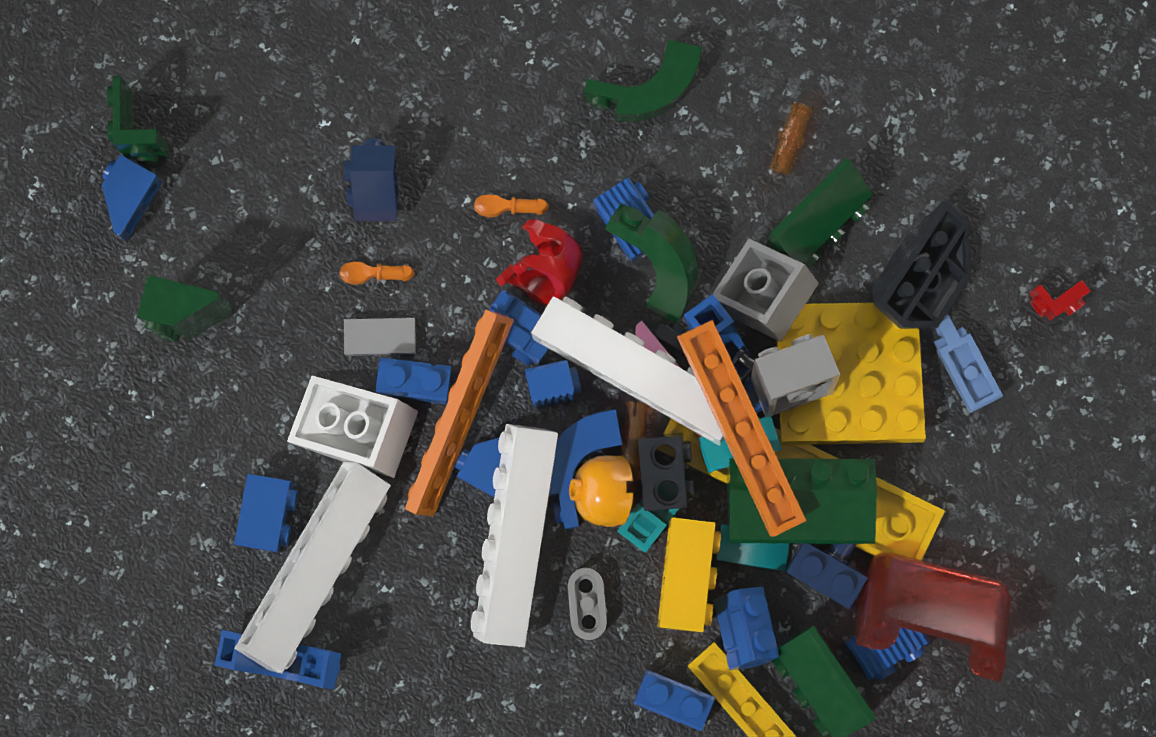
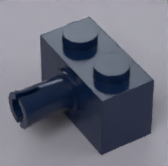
[344,138,399,221]
[786,544,868,609]

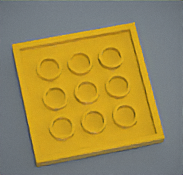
[776,303,926,445]

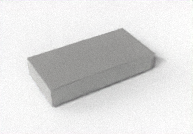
[344,318,416,356]

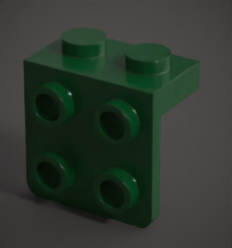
[107,76,169,165]

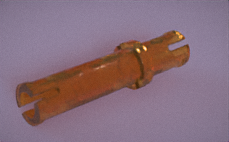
[620,401,649,510]

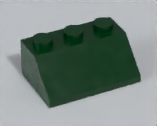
[765,158,873,269]
[136,275,235,343]
[771,626,877,737]

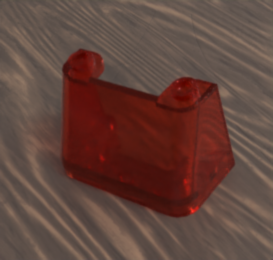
[855,552,1011,682]

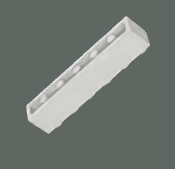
[531,296,724,446]
[471,424,558,647]
[234,462,391,674]

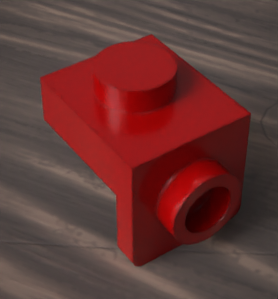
[1029,280,1091,321]

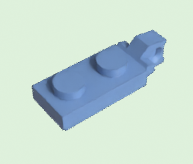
[934,314,1003,413]

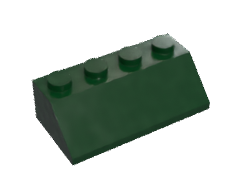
[727,458,877,544]

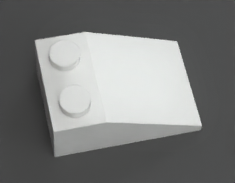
[287,376,418,478]

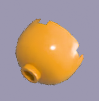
[569,455,633,527]

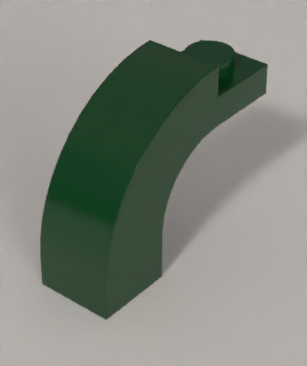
[584,40,702,122]
[605,203,698,324]

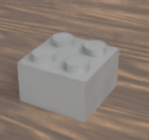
[713,239,819,342]
[750,335,840,418]

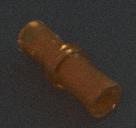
[768,102,813,176]

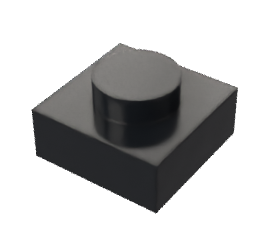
[654,322,687,357]

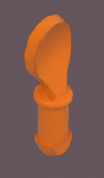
[473,194,549,218]
[339,262,415,285]

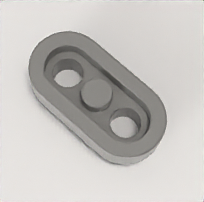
[568,568,607,640]

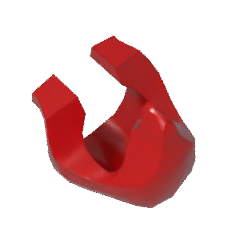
[495,219,583,307]

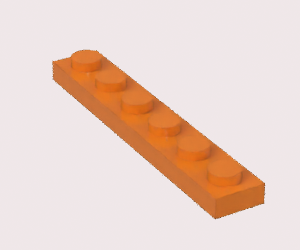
[405,309,514,516]
[677,320,806,537]

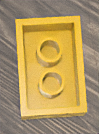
[657,518,721,632]

